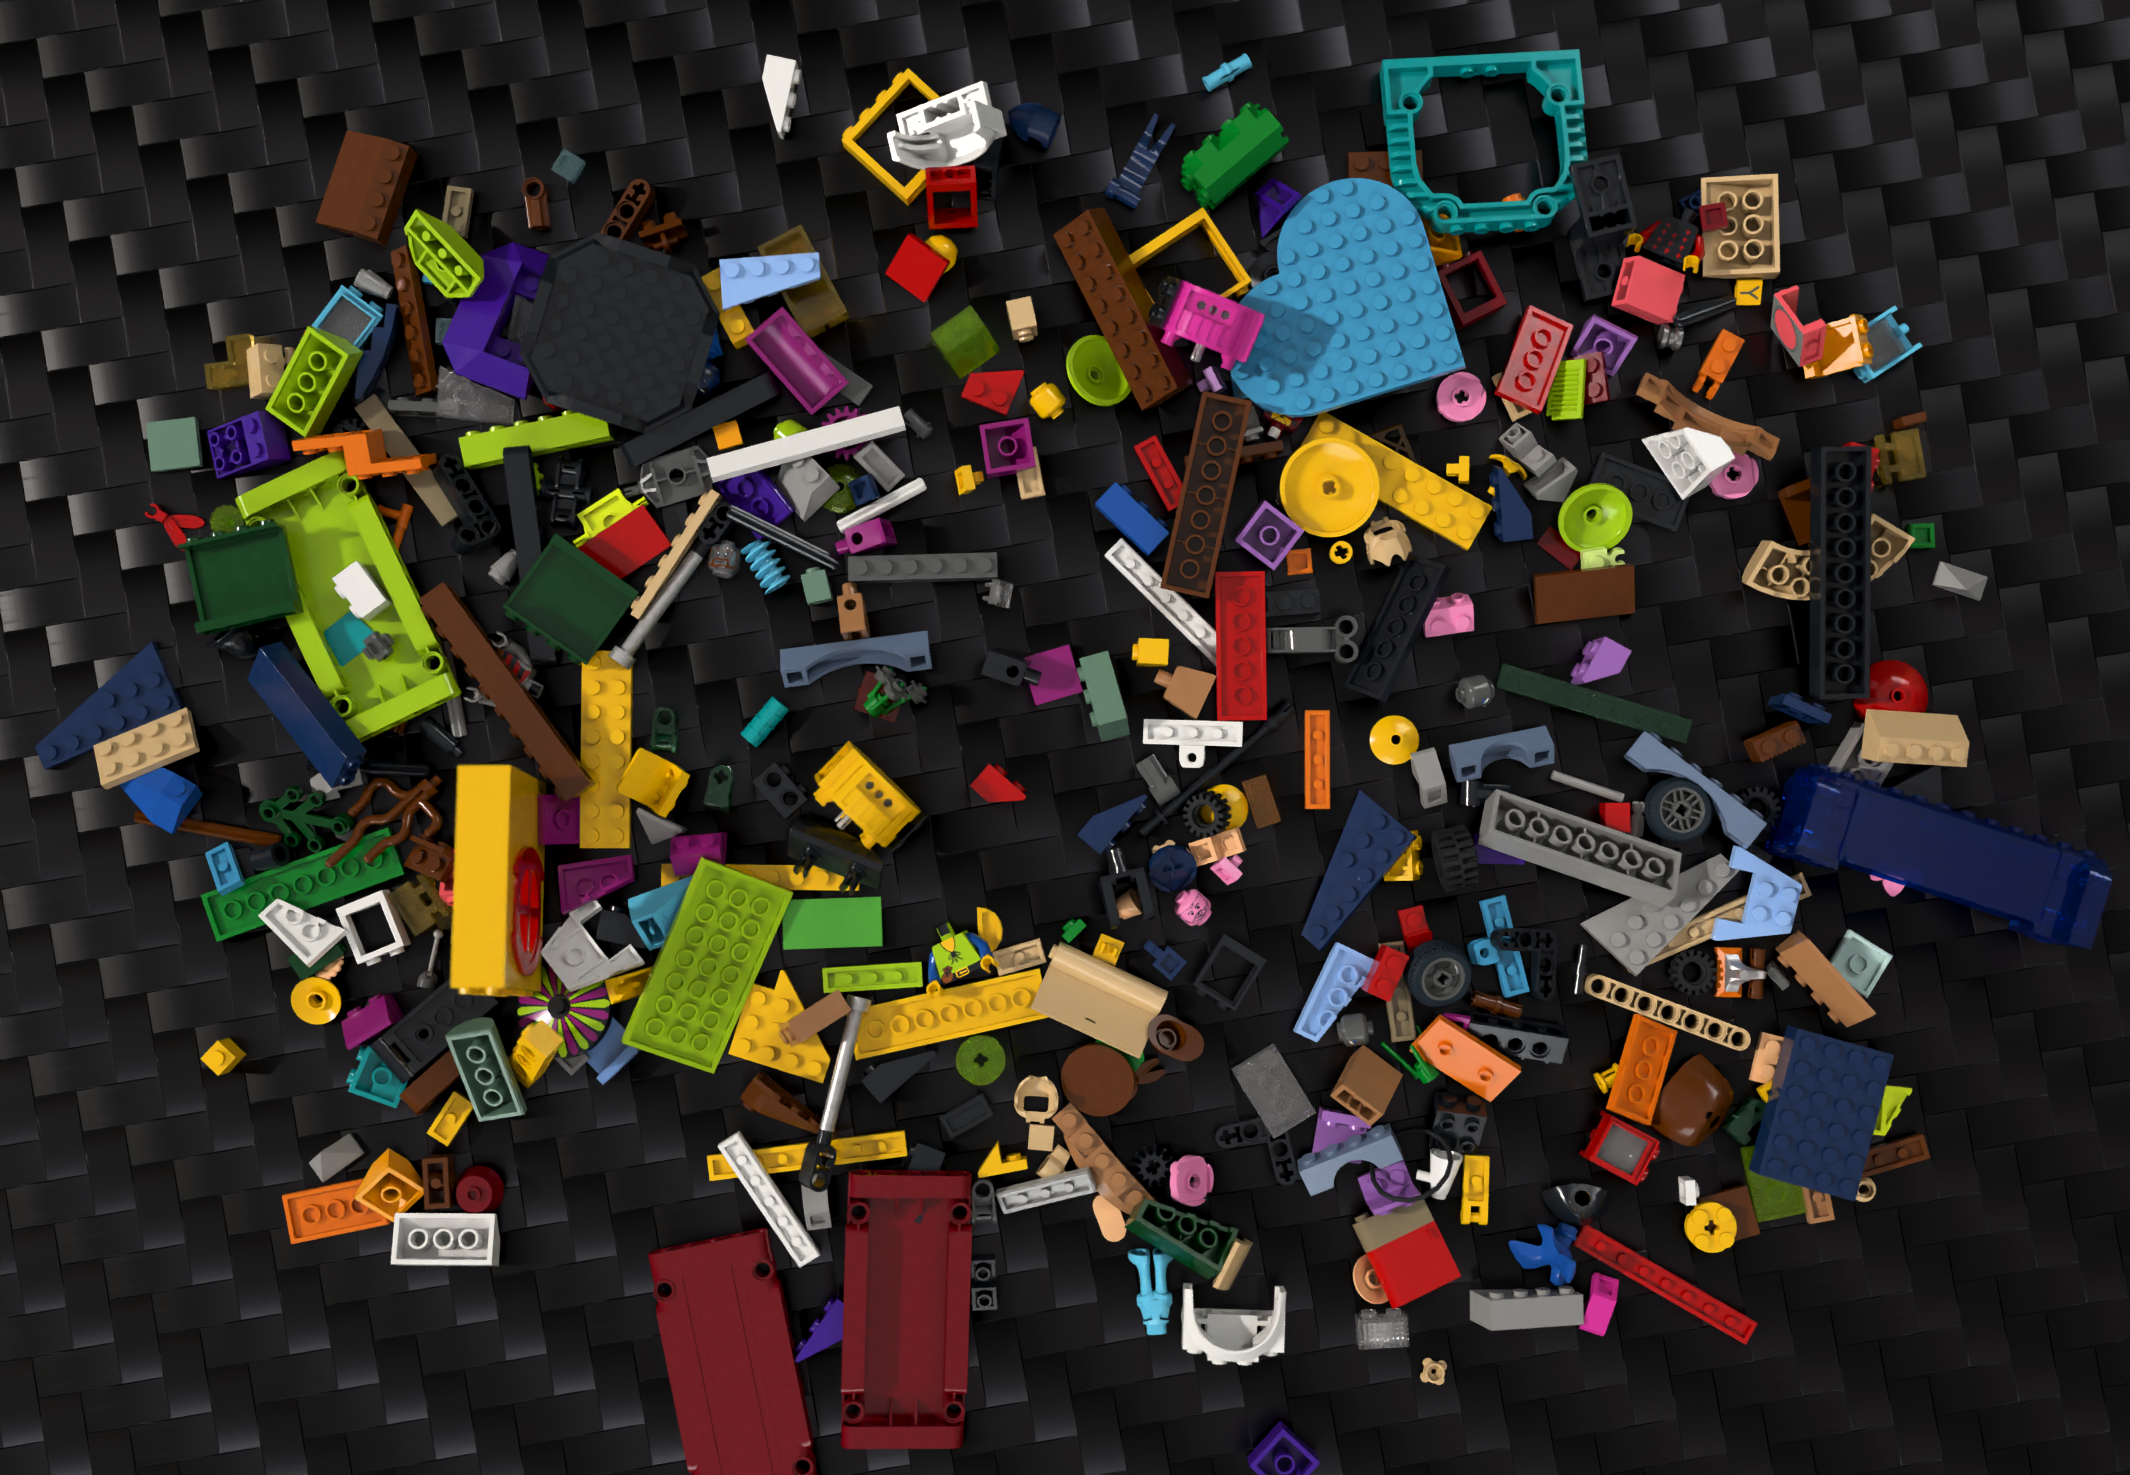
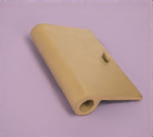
[1030,941,1168,1059]

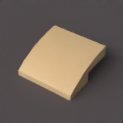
[1213,1238,1253,1290]

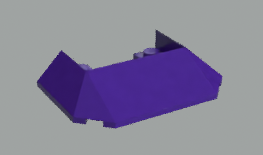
[442,242,550,401]

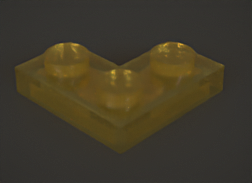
[204,333,254,390]

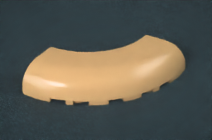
[1742,513,1915,600]

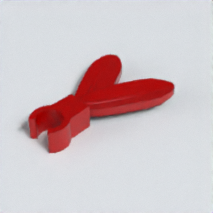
[145,504,205,551]

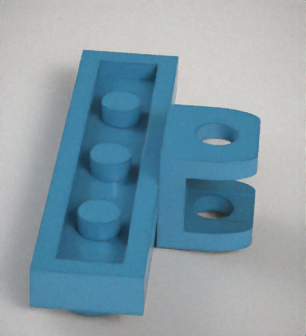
[1466,895,1530,998]

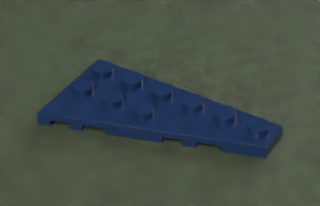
[35,642,184,769]
[1301,790,1417,951]

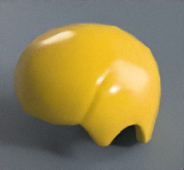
[925,235,958,273]

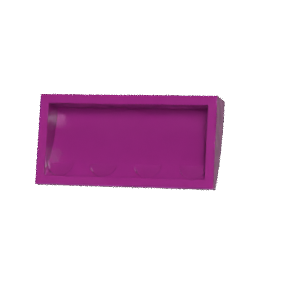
[745,307,849,415]

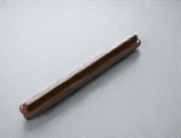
[134,810,282,846]

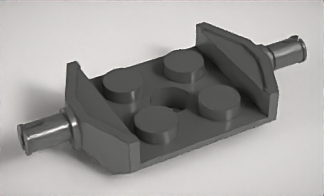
[623,445,715,510]

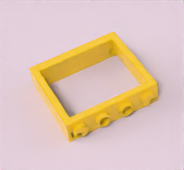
[842,68,940,206]
[1129,207,1252,304]

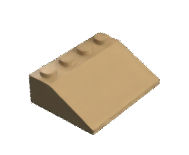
[1701,174,1780,280]

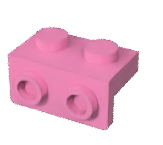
[1423,593,1474,638]

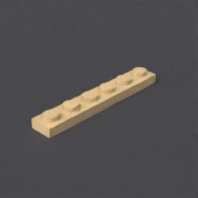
[630,489,723,620]

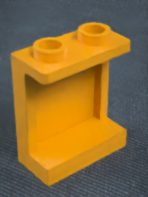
[1803,314,1874,379]

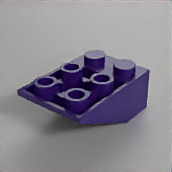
[207,411,291,479]

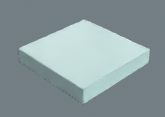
[1829,929,1893,998]

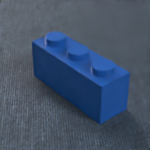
[1095,482,1169,557]

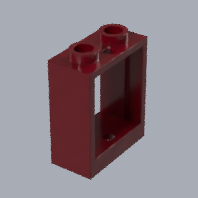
[1437,250,1507,330]

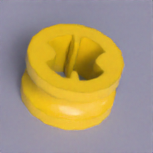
[1329,541,1353,564]

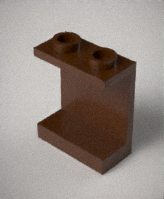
[1777,478,1810,547]

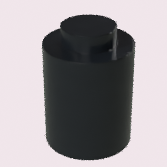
[250,842,290,872]

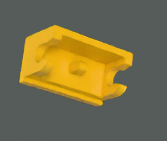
[604,966,653,1004]

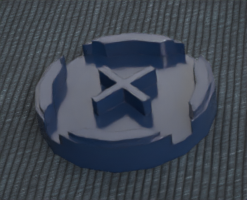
[1147,845,1197,892]

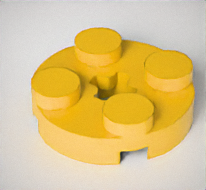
[1684,1201,1737,1253]

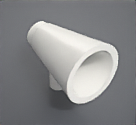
[1416,1148,1463,1200]

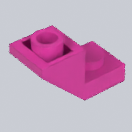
[1579,1272,1619,1337]

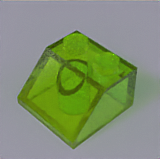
[930,305,1000,379]

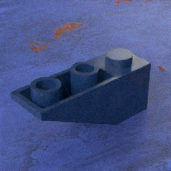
[1489,465,1533,542]
[1077,794,1148,854]

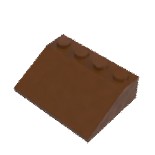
[316,130,418,246]

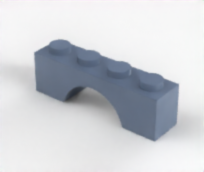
[1449,726,1554,783]
[1297,1123,1404,1196]

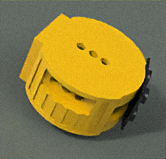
[813,741,927,853]

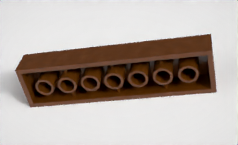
[1053,208,1193,410]
[1160,391,1252,599]

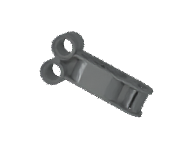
[1266,615,1358,664]

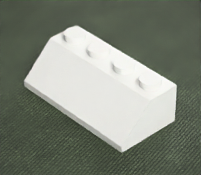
[391,1213,500,1266]

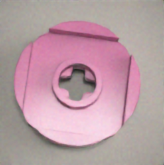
[1436,372,1486,423]
[1709,451,1759,499]
[1170,1155,1214,1206]

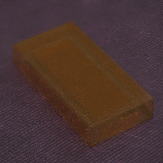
[1242,774,1281,829]

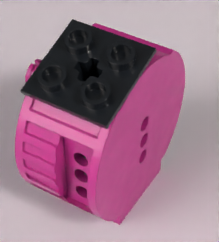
[1148,276,1266,371]

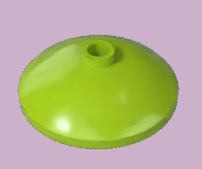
[1066,335,1131,406]
[1558,483,1633,552]

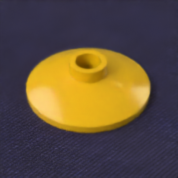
[1369,715,1419,765]
[1200,784,1248,832]
[291,977,342,1025]

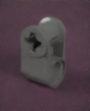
[971,1176,997,1225]

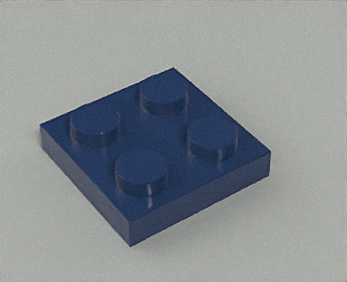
[1767,692,1832,726]

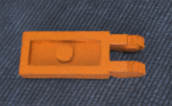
[1692,329,1745,400]

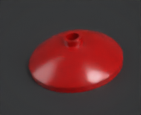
[1853,660,1928,723]

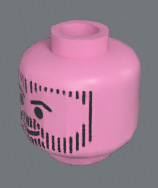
[1174,889,1211,926]

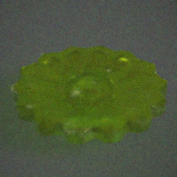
[209,505,245,533]

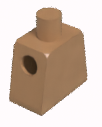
[837,582,870,641]
[1154,665,1216,720]

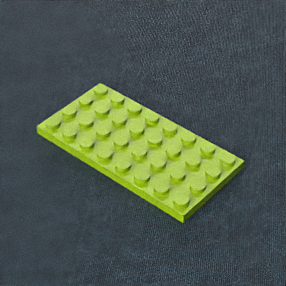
[621,857,793,1074]

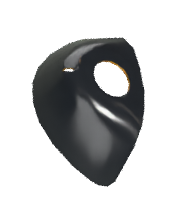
[1542,1184,1612,1226]

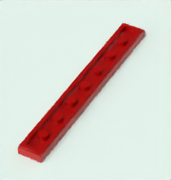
[1571,1225,1758,1345]

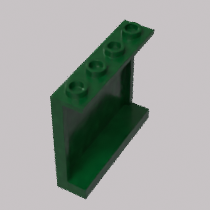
[178,519,304,635]
[502,533,639,666]

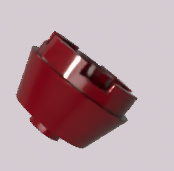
[454,1166,504,1214]

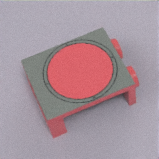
[1770,285,1827,367]

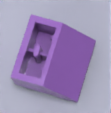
[1570,637,1631,685]

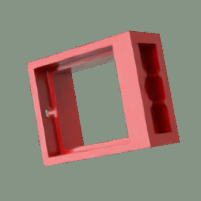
[925,165,978,229]

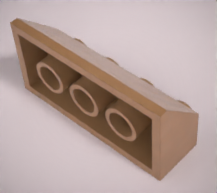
[1775,930,1876,1027]

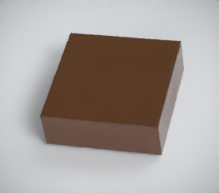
[1892,411,1927,430]

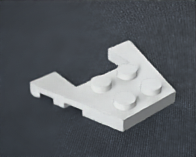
[541,900,645,992]

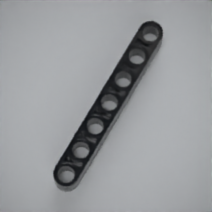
[619,369,782,468]

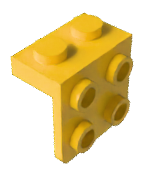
[616,748,690,818]

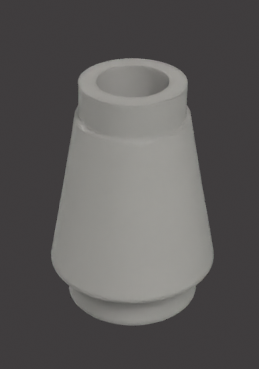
[354,268,394,300]
[488,548,518,586]

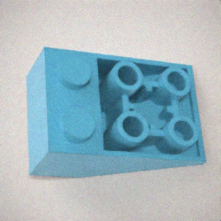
[628,875,693,951]

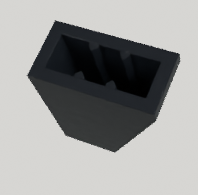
[973,123,1005,202]
[1871,765,1943,817]

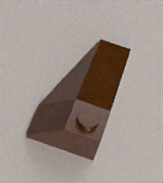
[740,1071,839,1140]

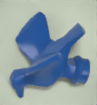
[1509,1222,1578,1286]

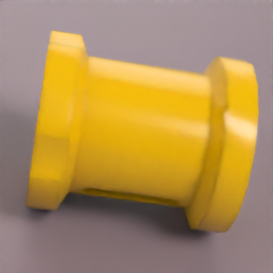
[1594,1063,1619,1094]

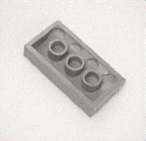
[1804,722,1894,833]

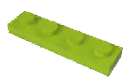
[822,961,923,993]

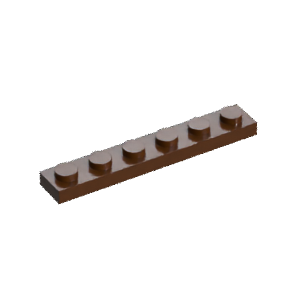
[391,245,438,396]

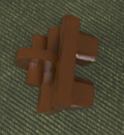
[638,212,688,255]

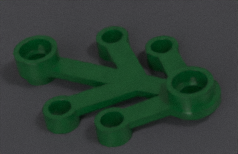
[259,785,354,853]

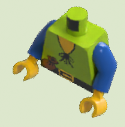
[926,922,1000,999]

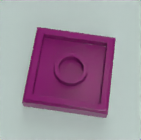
[1024,644,1083,706]
[538,794,580,845]

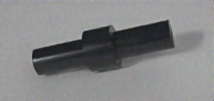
[1573,944,1589,995]

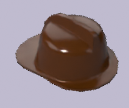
[1148,1014,1204,1062]

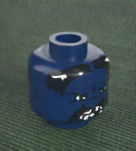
[696,360,721,397]

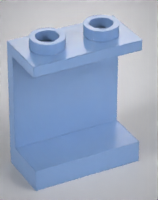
[587,1016,641,1085]

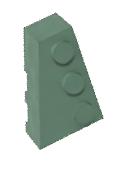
[1077,651,1130,742]

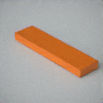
[1304,710,1330,809]

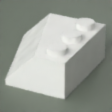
[1642,427,1735,500]

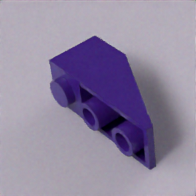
[794,1294,844,1363]

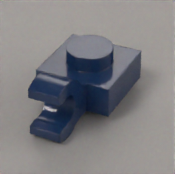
[1143,939,1187,980]

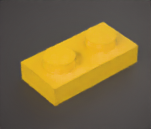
[427,1090,473,1147]

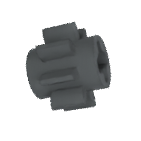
[362,631,395,662]

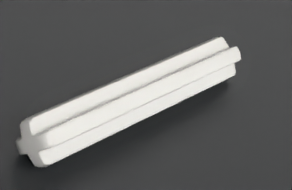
[836,478,927,533]

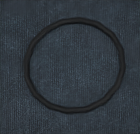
[1369,1128,1453,1203]

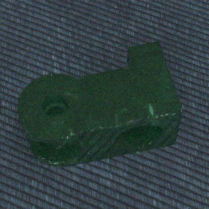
[1721,1097,1766,1146]

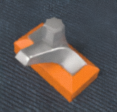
[1714,947,1766,998]

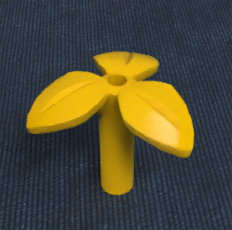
[1487,454,1527,496]

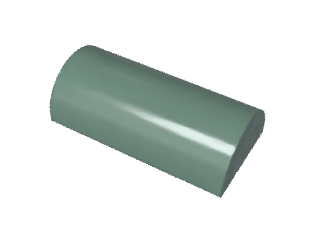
[445,1017,527,1122]

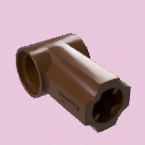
[522,177,552,230]

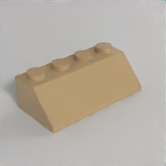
[1861,709,1969,767]

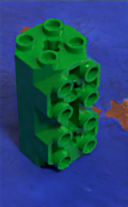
[1180,102,1289,210]

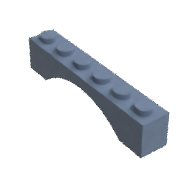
[780,631,932,688]
[1624,731,1767,849]

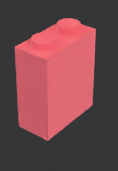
[1611,255,1685,325]

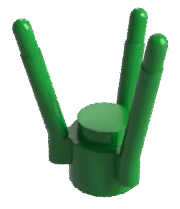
[1380,1024,1439,1084]

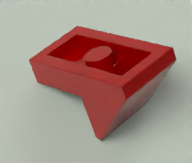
[1397,905,1433,955]

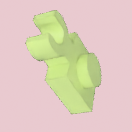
[1580,546,1625,569]

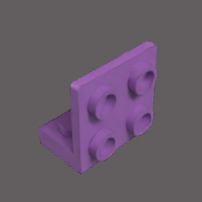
[1312,1106,1371,1164]
[1356,1160,1420,1216]

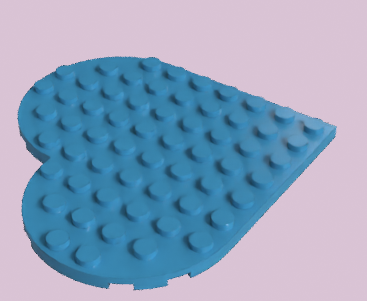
[1230,178,1466,417]

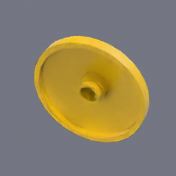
[1279,437,1380,537]

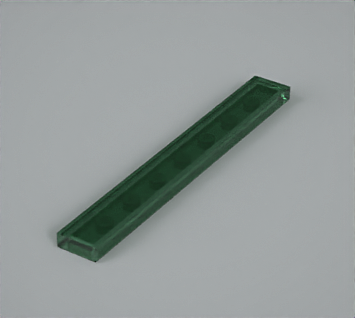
[1495,663,1692,744]

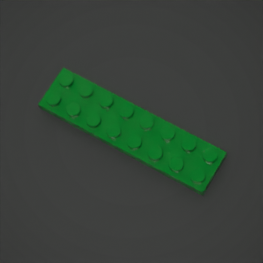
[201,827,407,942]

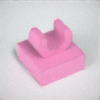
[1210,854,1243,885]

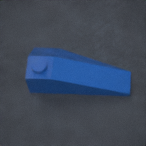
[119,767,203,835]

